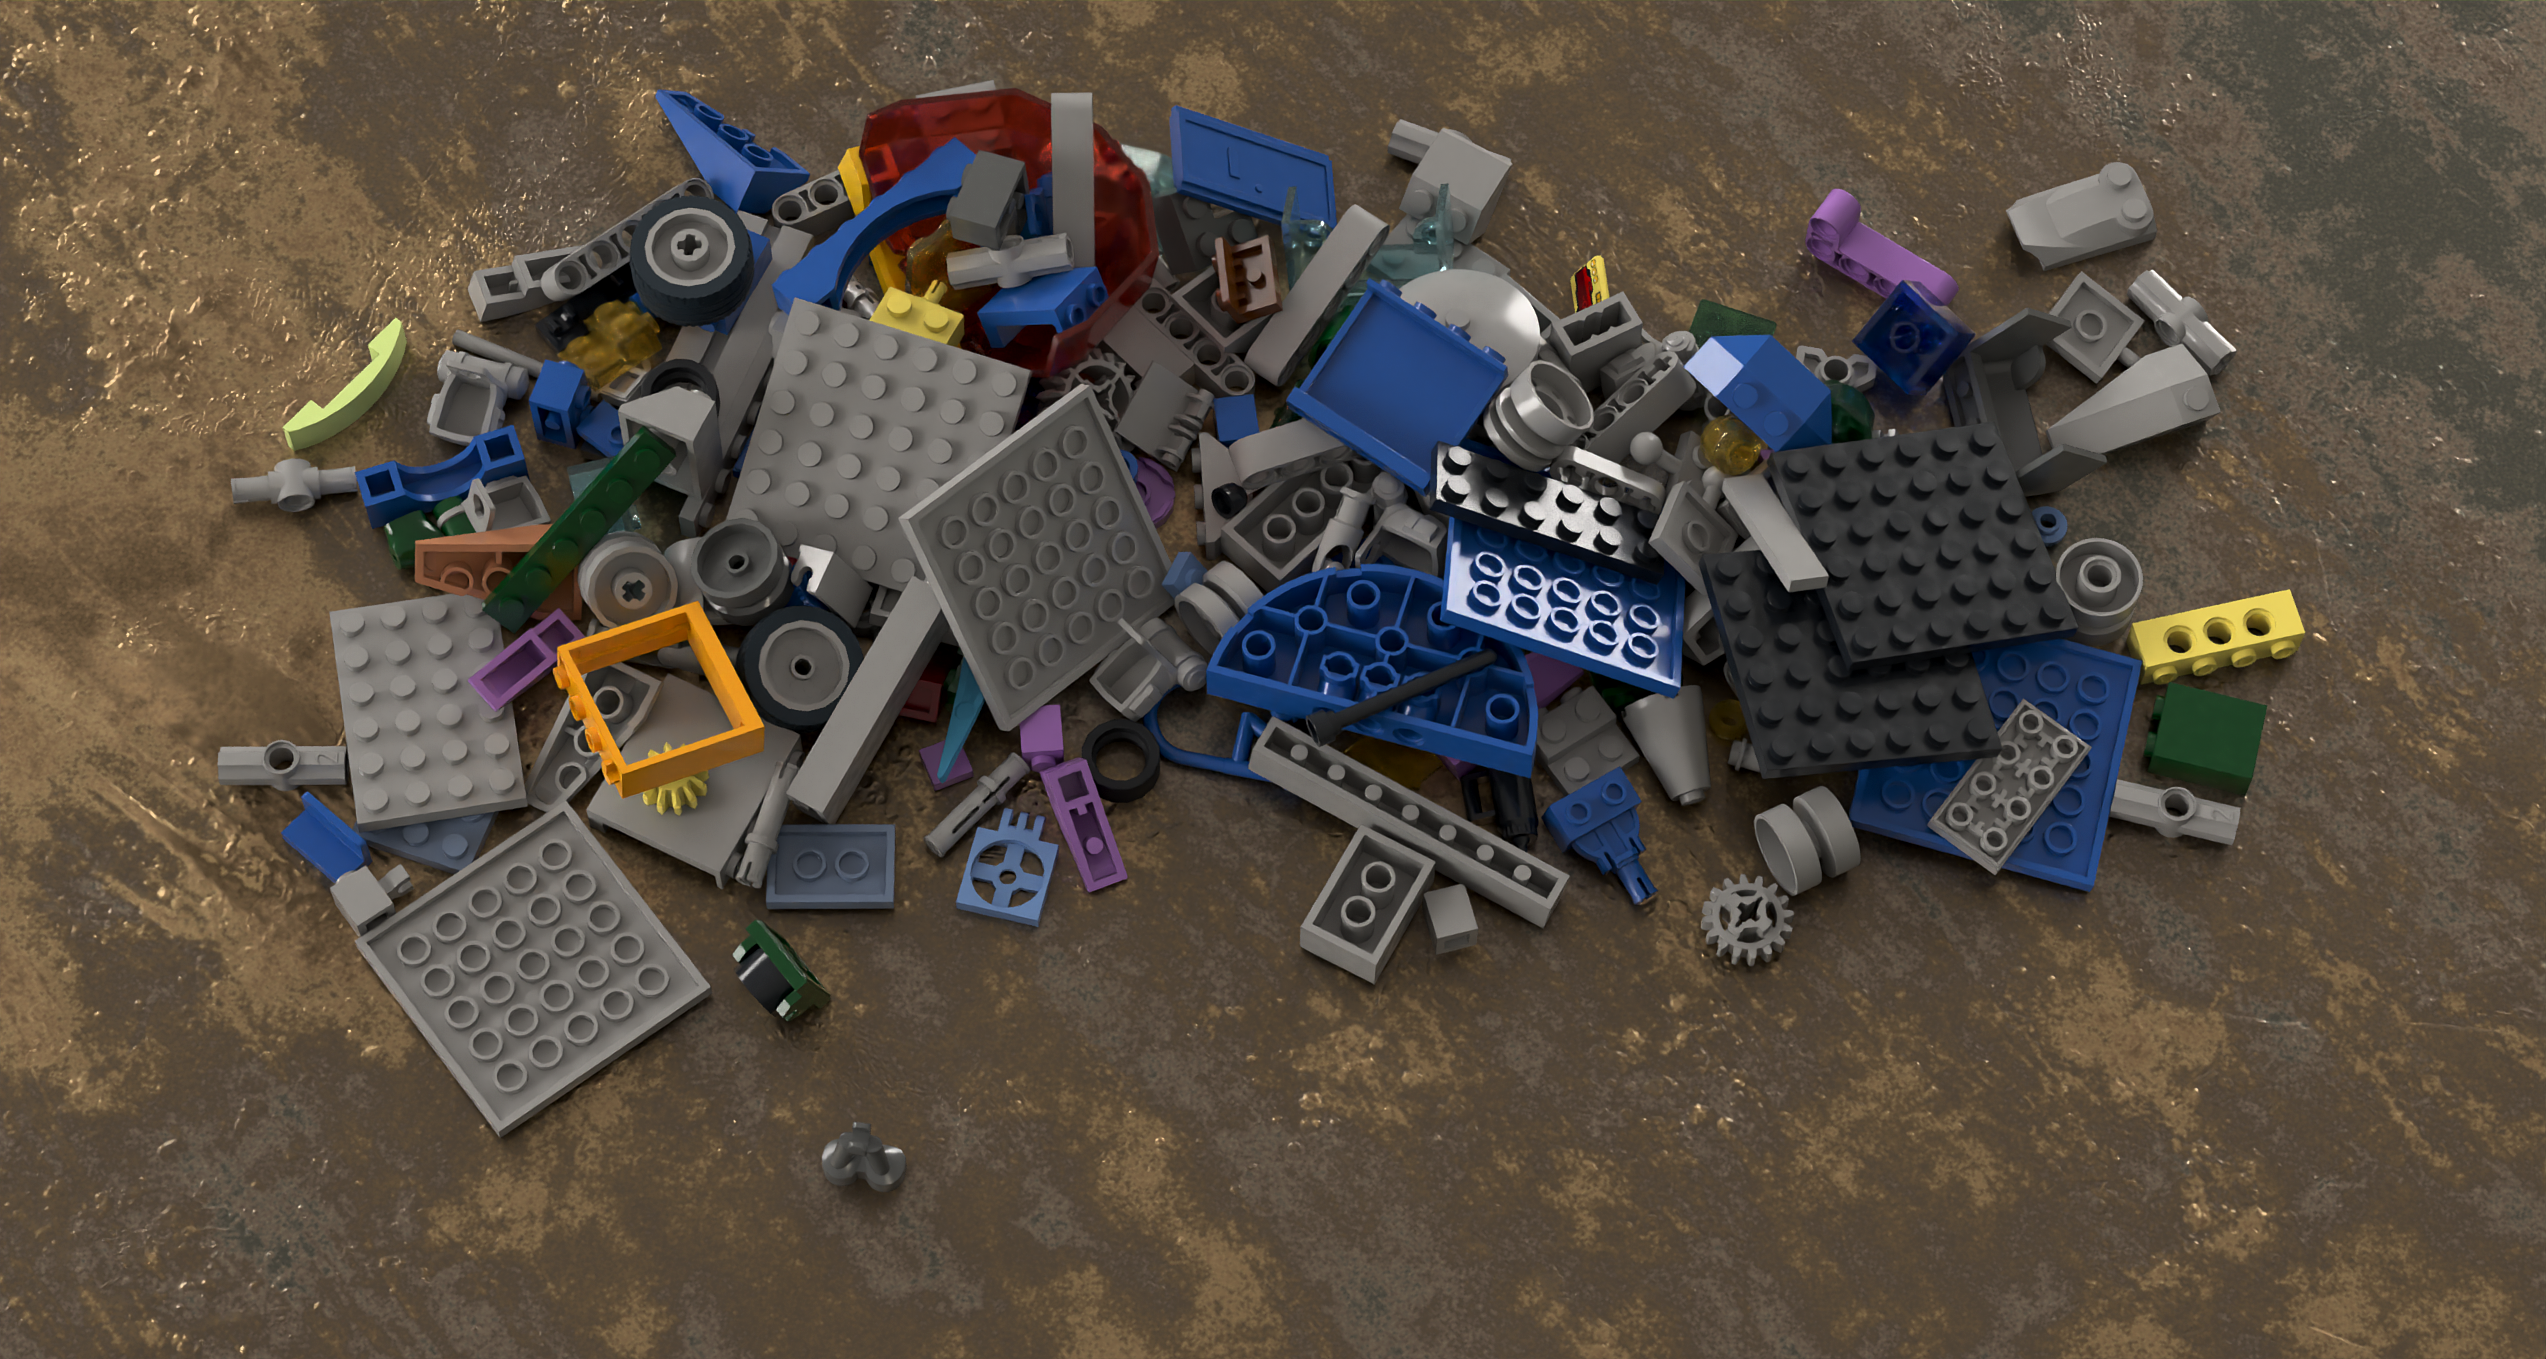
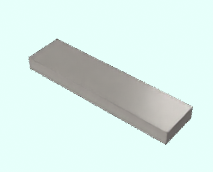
[1722,474,1829,592]

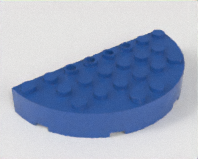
[1206,564,1538,778]

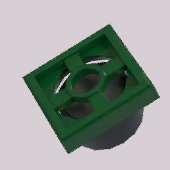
[732,919,831,1022]

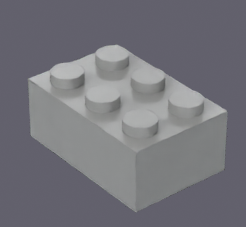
[1300,824,1436,984]

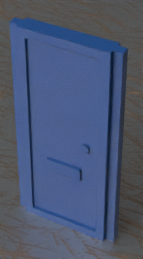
[1169,105,1337,240]

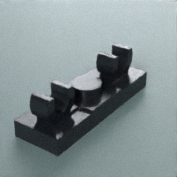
[535,261,637,358]

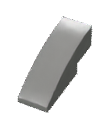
[467,245,600,322]

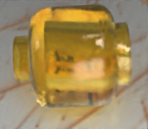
[1700,415,1761,476]

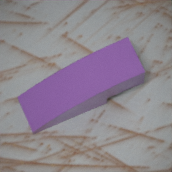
[468,608,586,712]

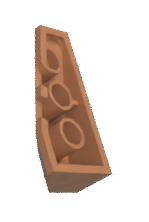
[415,524,582,620]

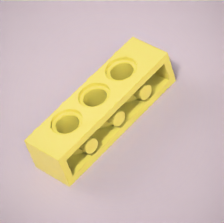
[2126,589,2305,685]

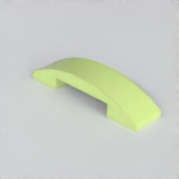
[283,318,407,451]

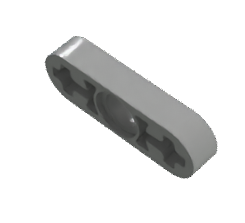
[1550,446,1666,515]

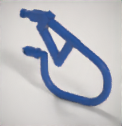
[1143,663,1301,791]

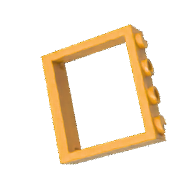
[553,601,765,799]

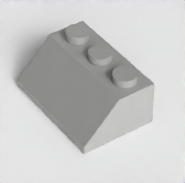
[618,386,724,500]

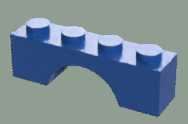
[355,425,530,529]

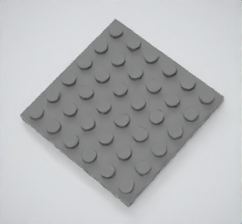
[726,297,1033,592]
[899,384,1175,731]
[355,800,712,1138]

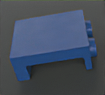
[977,267,1110,348]

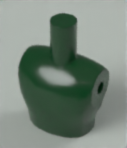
[383,510,444,588]

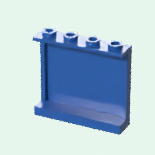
[1286,278,1509,497]

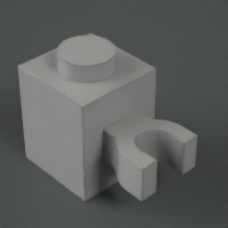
[330,864,414,938]

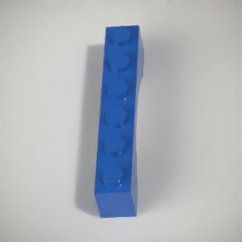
[771,137,976,316]

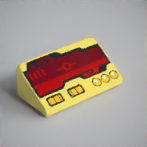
[1570,255,1609,313]

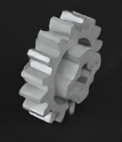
[1701,874,1794,966]

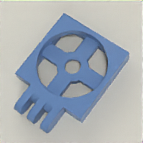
[956,808,1059,927]

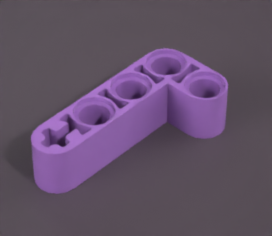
[1805,189,1959,323]

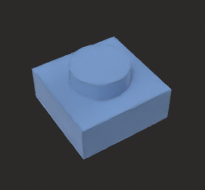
[1162,552,1207,599]

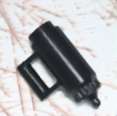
[1460,767,1539,853]

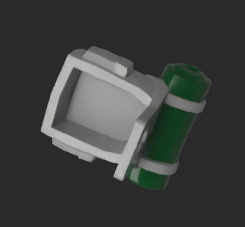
[432,475,551,537]

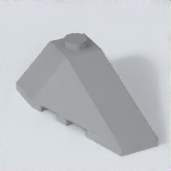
[2046,344,2221,455]
[525,662,664,813]

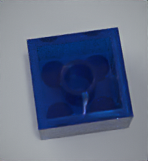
[1852,280,1976,395]

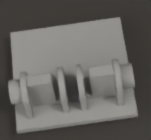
[1113,360,1215,472]

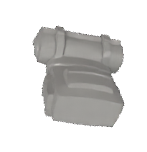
[1600,328,1707,411]
[427,350,530,446]
[1355,472,1448,578]
[1089,618,1208,722]

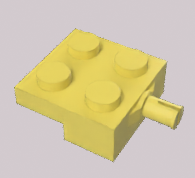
[869,280,964,347]

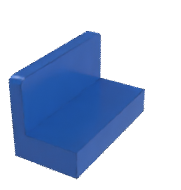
[281,791,373,883]

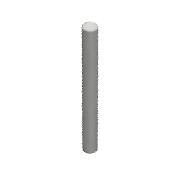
[452,329,603,402]

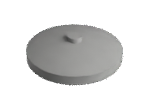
[1399,269,1540,400]

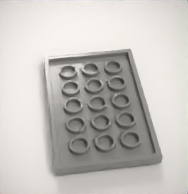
[329,594,528,832]

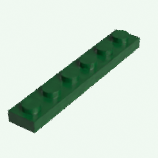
[481,425,676,634]

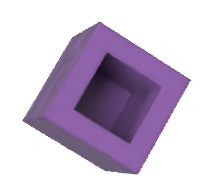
[1019,704,1064,773]

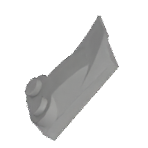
[2006,162,2157,271]

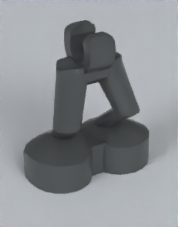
[822,1121,907,1192]

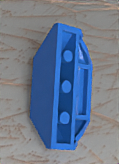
[1683,334,1832,452]

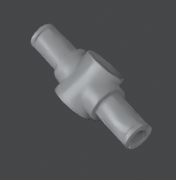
[231,459,358,512]

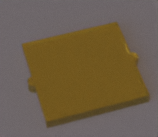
[1343,735,1443,791]

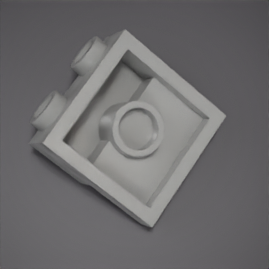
[1535,686,1640,797]

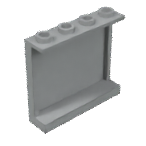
[586,673,805,889]

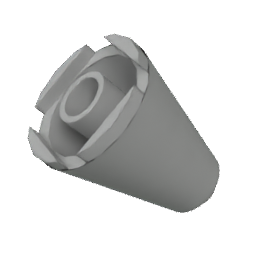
[1621,685,1711,806]

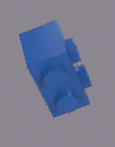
[529,359,595,450]

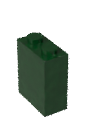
[2143,682,2268,796]

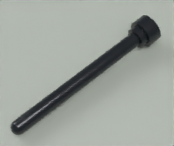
[1306,648,1497,747]

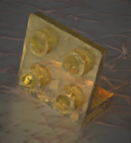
[905,219,997,313]

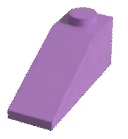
[1039,757,1128,892]

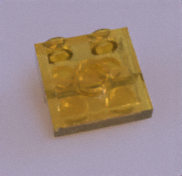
[557,300,663,392]

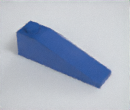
[655,90,810,214]

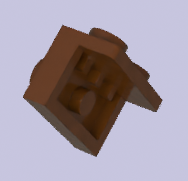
[1212,235,1283,324]

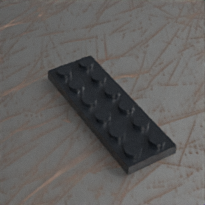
[1429,441,1664,585]

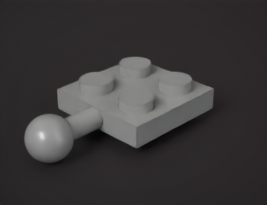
[2046,271,2144,384]
[1630,431,1751,506]
[1648,465,1739,596]

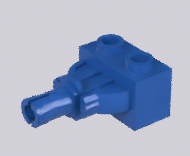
[1541,766,1658,905]

